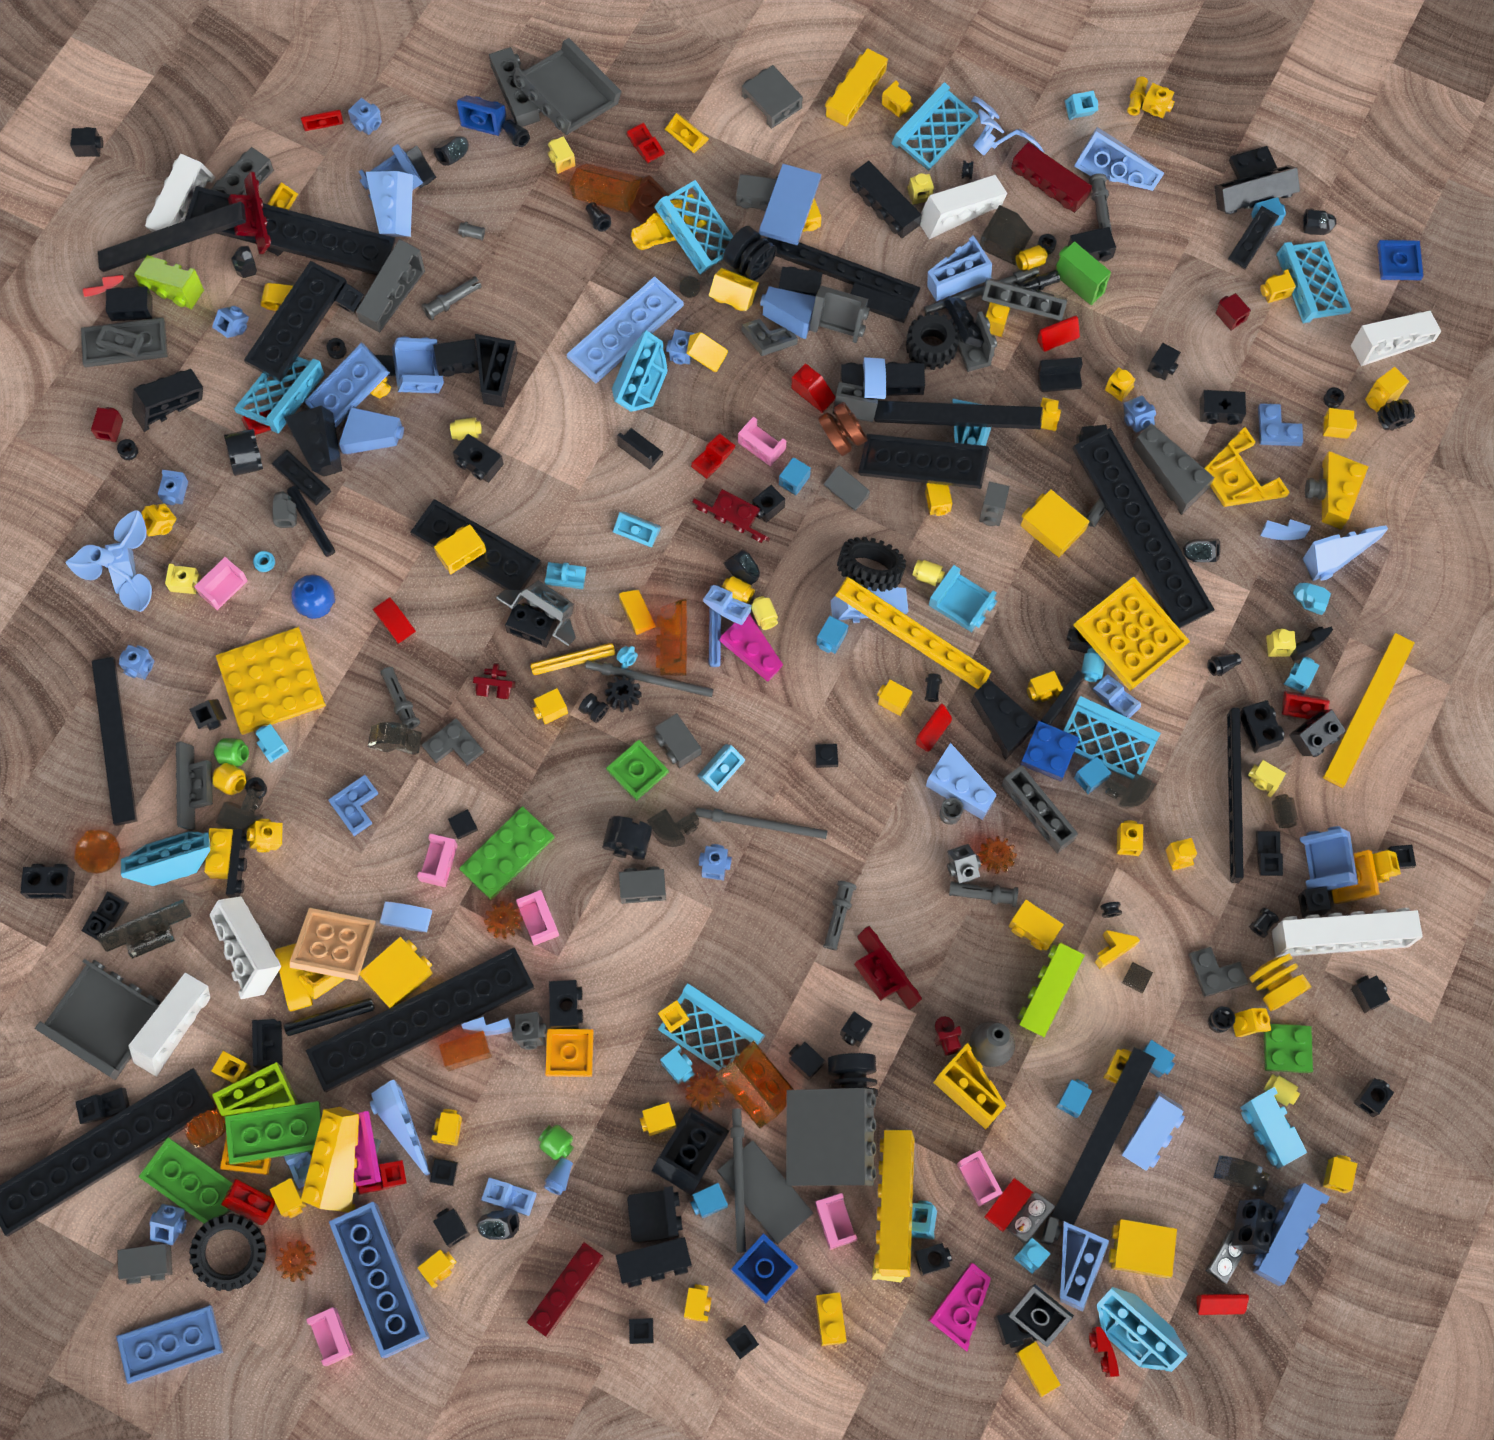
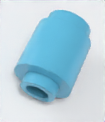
[1081,648,1105,682]

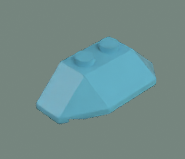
[612,330,668,412]
[121,831,210,886]
[1097,1287,1188,1372]

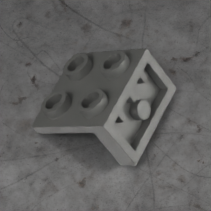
[958,311,997,372]

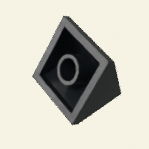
[1009,1284,1074,1347]

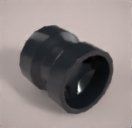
[578,693,609,723]
[1208,1006,1235,1033]

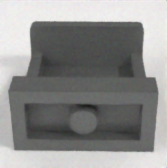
[742,65,803,129]
[809,286,870,343]

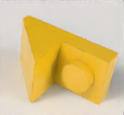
[1095,930,1140,969]

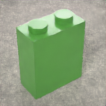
[1056,241,1111,305]

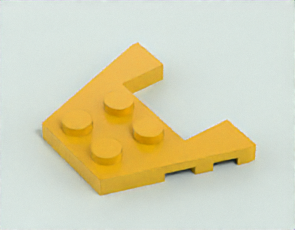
[1204,427,1290,507]

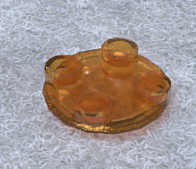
[74,830,120,874]

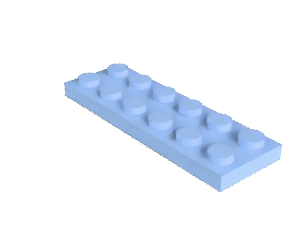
[567,276,684,384]

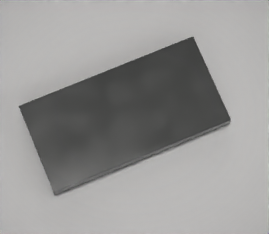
[81,318,168,368]
[717,1140,813,1245]

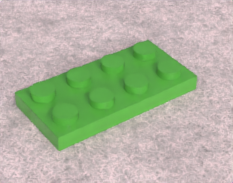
[459,806,554,900]
[225,1101,322,1165]
[139,1138,232,1224]

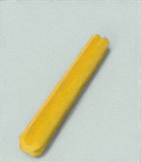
[530,643,615,675]

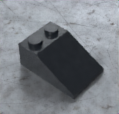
[651,1107,730,1195]

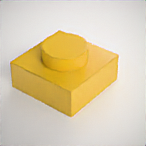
[658,1000,690,1033]

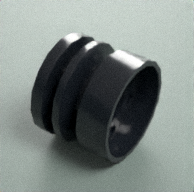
[723,226,777,281]
[828,1053,878,1097]

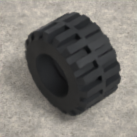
[906,312,959,370]

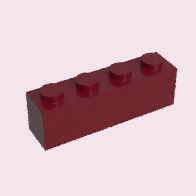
[1011,142,1092,213]
[526,1242,605,1338]

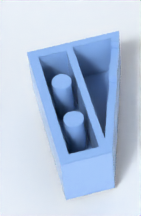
[366,171,413,237]

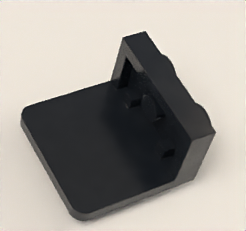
[627,1186,683,1243]

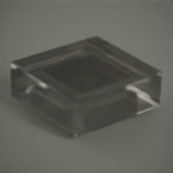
[1122,962,1153,993]

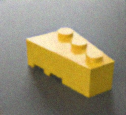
[1322,451,1369,530]
[933,1043,1006,1129]

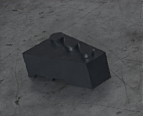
[284,406,343,477]

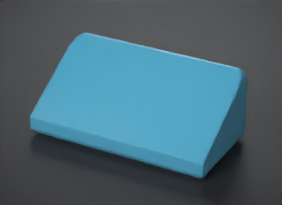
[613,511,661,547]
[697,744,745,792]

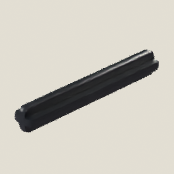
[287,486,335,557]
[284,998,375,1036]

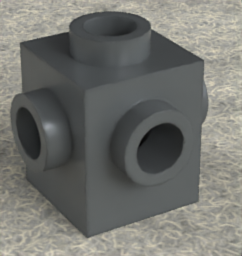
[947,844,981,883]
[512,1012,547,1050]

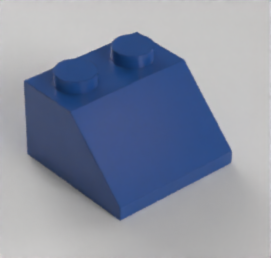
[457,95,506,136]

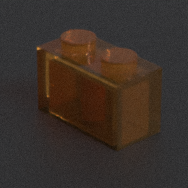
[439,1031,492,1072]

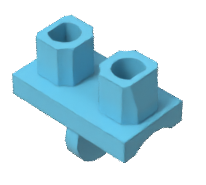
[545,562,587,589]

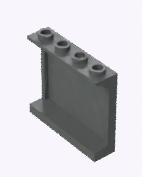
[513,38,622,135]
[34,959,161,1080]
[786,1088,877,1186]

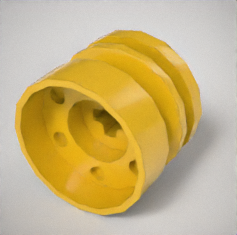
[1249,953,1312,1012]

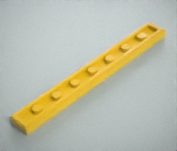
[835,576,992,689]
[1323,633,1415,788]

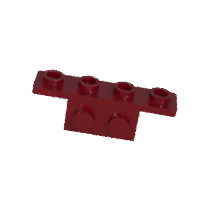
[228,171,271,254]
[692,489,771,543]
[854,926,922,1010]

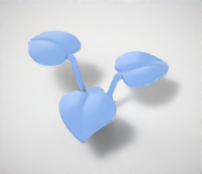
[971,96,1044,155]
[66,510,152,612]

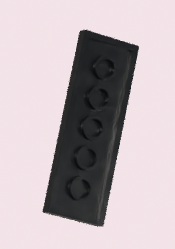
[244,261,347,382]
[858,434,990,489]
[410,499,541,590]

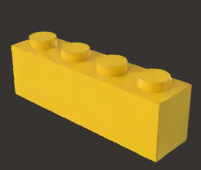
[825,48,888,127]

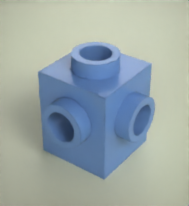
[348,98,382,135]
[212,306,249,338]
[666,329,695,365]
[1123,395,1156,433]
[119,645,155,680]
[699,844,732,881]
[150,1204,187,1245]

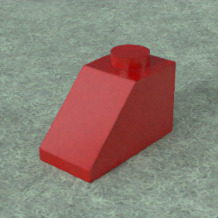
[791,363,835,413]

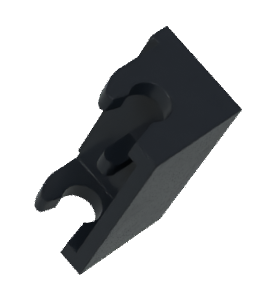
[252,1019,283,1070]

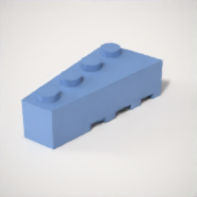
[1253,1183,1330,1286]

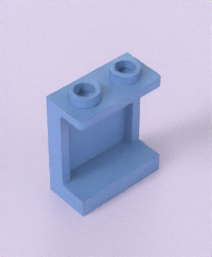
[358,144,423,201]
[392,336,444,393]
[1300,826,1358,891]

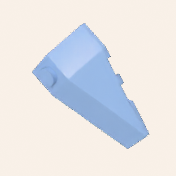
[1074,127,1164,191]
[1303,525,1388,581]
[370,1080,431,1176]

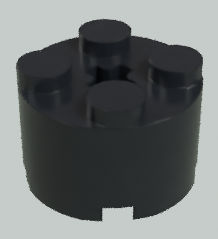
[224,429,263,476]
[602,816,652,860]

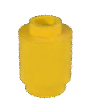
[1015,245,1047,271]
[722,576,755,604]

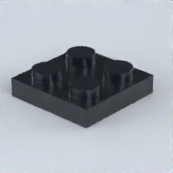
[1229,146,1277,179]

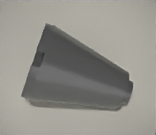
[969,1021,1015,1067]

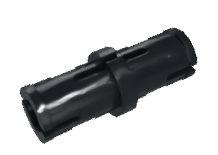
[1018,270,1060,291]

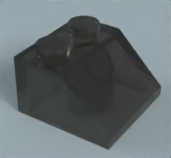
[980,205,1033,265]

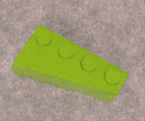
[1017,943,1085,1037]

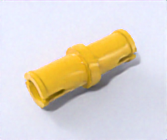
[1127,76,1148,116]

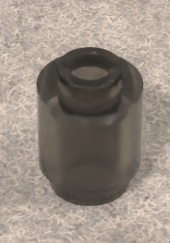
[1271,794,1298,829]

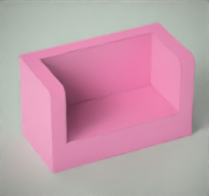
[738,417,787,467]
[194,557,248,610]
[417,834,458,887]
[516,890,559,946]
[957,1150,1003,1207]
[815,1193,857,1250]
[306,1307,353,1366]

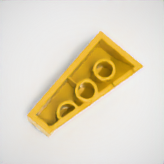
[301,1107,359,1213]

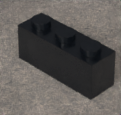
[616,1237,692,1288]

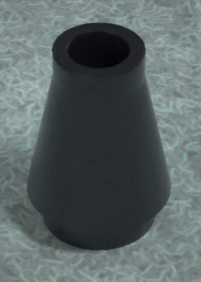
[502,120,530,147]
[586,202,611,232]
[1207,652,1241,676]

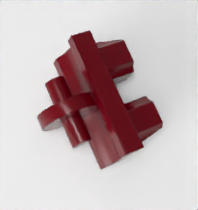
[473,663,516,699]
[934,1016,962,1056]

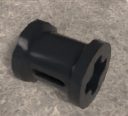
[1249,908,1279,938]

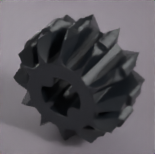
[1377,399,1415,431]
[605,675,642,713]

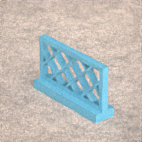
[891,82,978,171]
[654,180,733,275]
[1276,241,1351,323]
[234,357,325,434]
[1064,696,1161,782]
[658,983,765,1081]

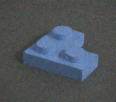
[1258,404,1303,446]
[328,775,378,836]

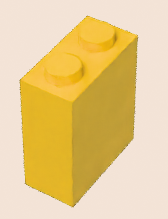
[1021,490,1090,558]
[360,936,433,1009]
[1108,1219,1177,1279]

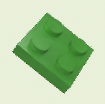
[606,740,669,801]
[1264,1024,1313,1073]

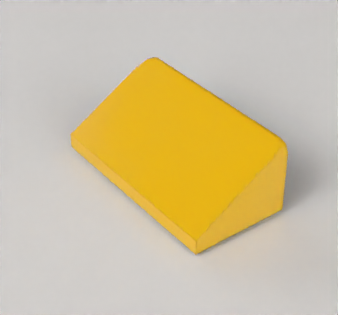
[665,113,709,153]
[267,182,298,210]
[686,332,728,372]
[619,590,656,635]
[298,971,346,999]
[1015,1341,1061,1397]

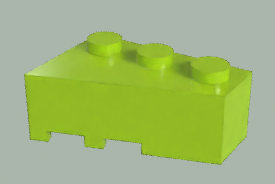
[134,255,204,310]
[212,1062,299,1118]

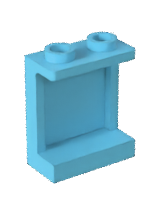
[929,565,997,632]

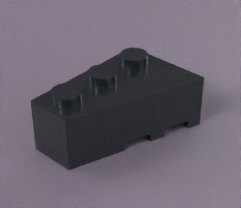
[475,334,518,408]
[132,369,203,432]
[971,679,1038,760]

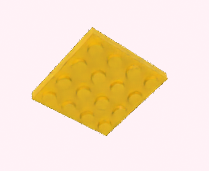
[1074,577,1190,691]
[216,627,326,735]

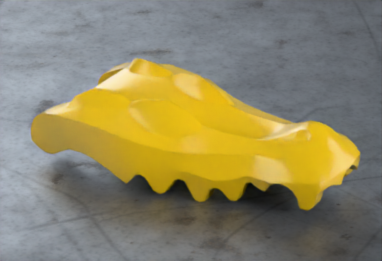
[631,194,707,250]

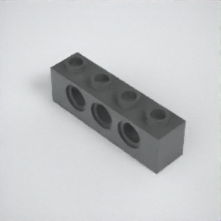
[489,47,542,127]
[211,147,274,195]
[981,277,1068,321]
[1001,765,1078,854]

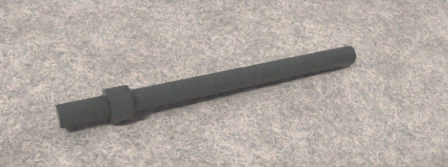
[924,267,1039,313]
[585,660,714,697]
[695,808,828,839]
[730,1109,746,1253]

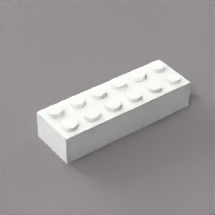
[1271,908,1423,957]

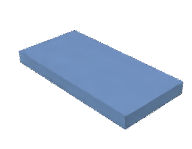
[759,164,821,245]
[304,342,390,427]
[116,1305,223,1384]

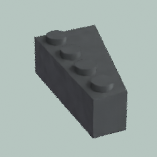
[356,239,425,333]
[1133,423,1215,515]

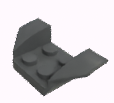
[496,580,576,646]

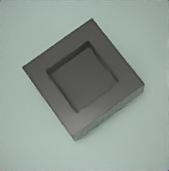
[1041,1217,1061,1245]

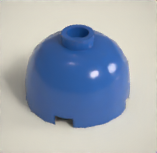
[291,574,336,619]

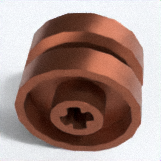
[818,402,868,457]

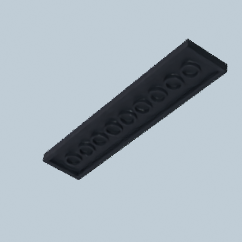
[185,186,395,275]
[1072,428,1215,629]
[306,947,535,1093]
[0,1068,217,1237]

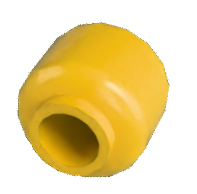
[213,763,246,795]

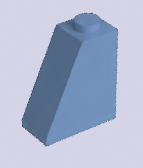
[760,286,816,339]
[339,407,404,454]

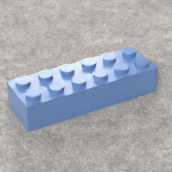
[329,1202,430,1359]

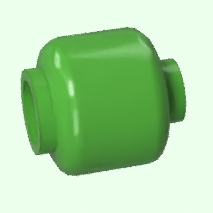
[214,738,249,767]
[538,1125,574,1160]

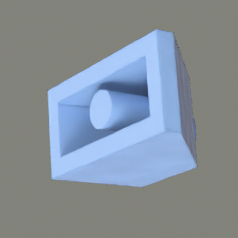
[105,542,136,594]

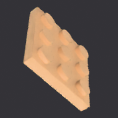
[290,908,376,981]

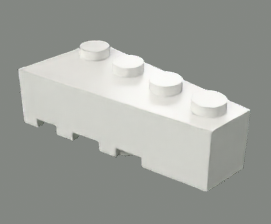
[145,153,215,232]
[920,175,1007,239]
[1351,311,1441,366]
[210,897,281,999]
[129,973,210,1077]

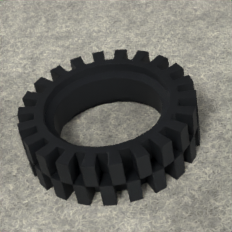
[837,537,906,592]
[189,1213,267,1291]

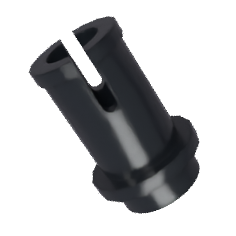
[925,673,943,702]

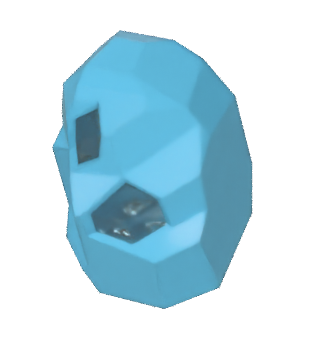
[1293,583,1331,615]

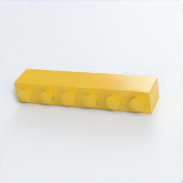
[875,1130,915,1277]

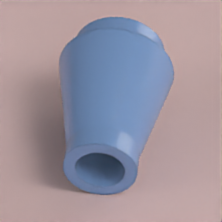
[544,1158,573,1195]

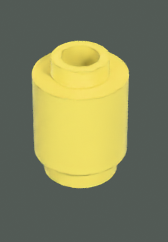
[450,417,482,441]
[912,560,945,587]
[751,596,778,630]
[1263,1074,1300,1107]

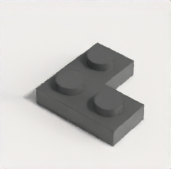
[741,319,798,356]
[422,718,484,766]
[1188,947,1248,997]

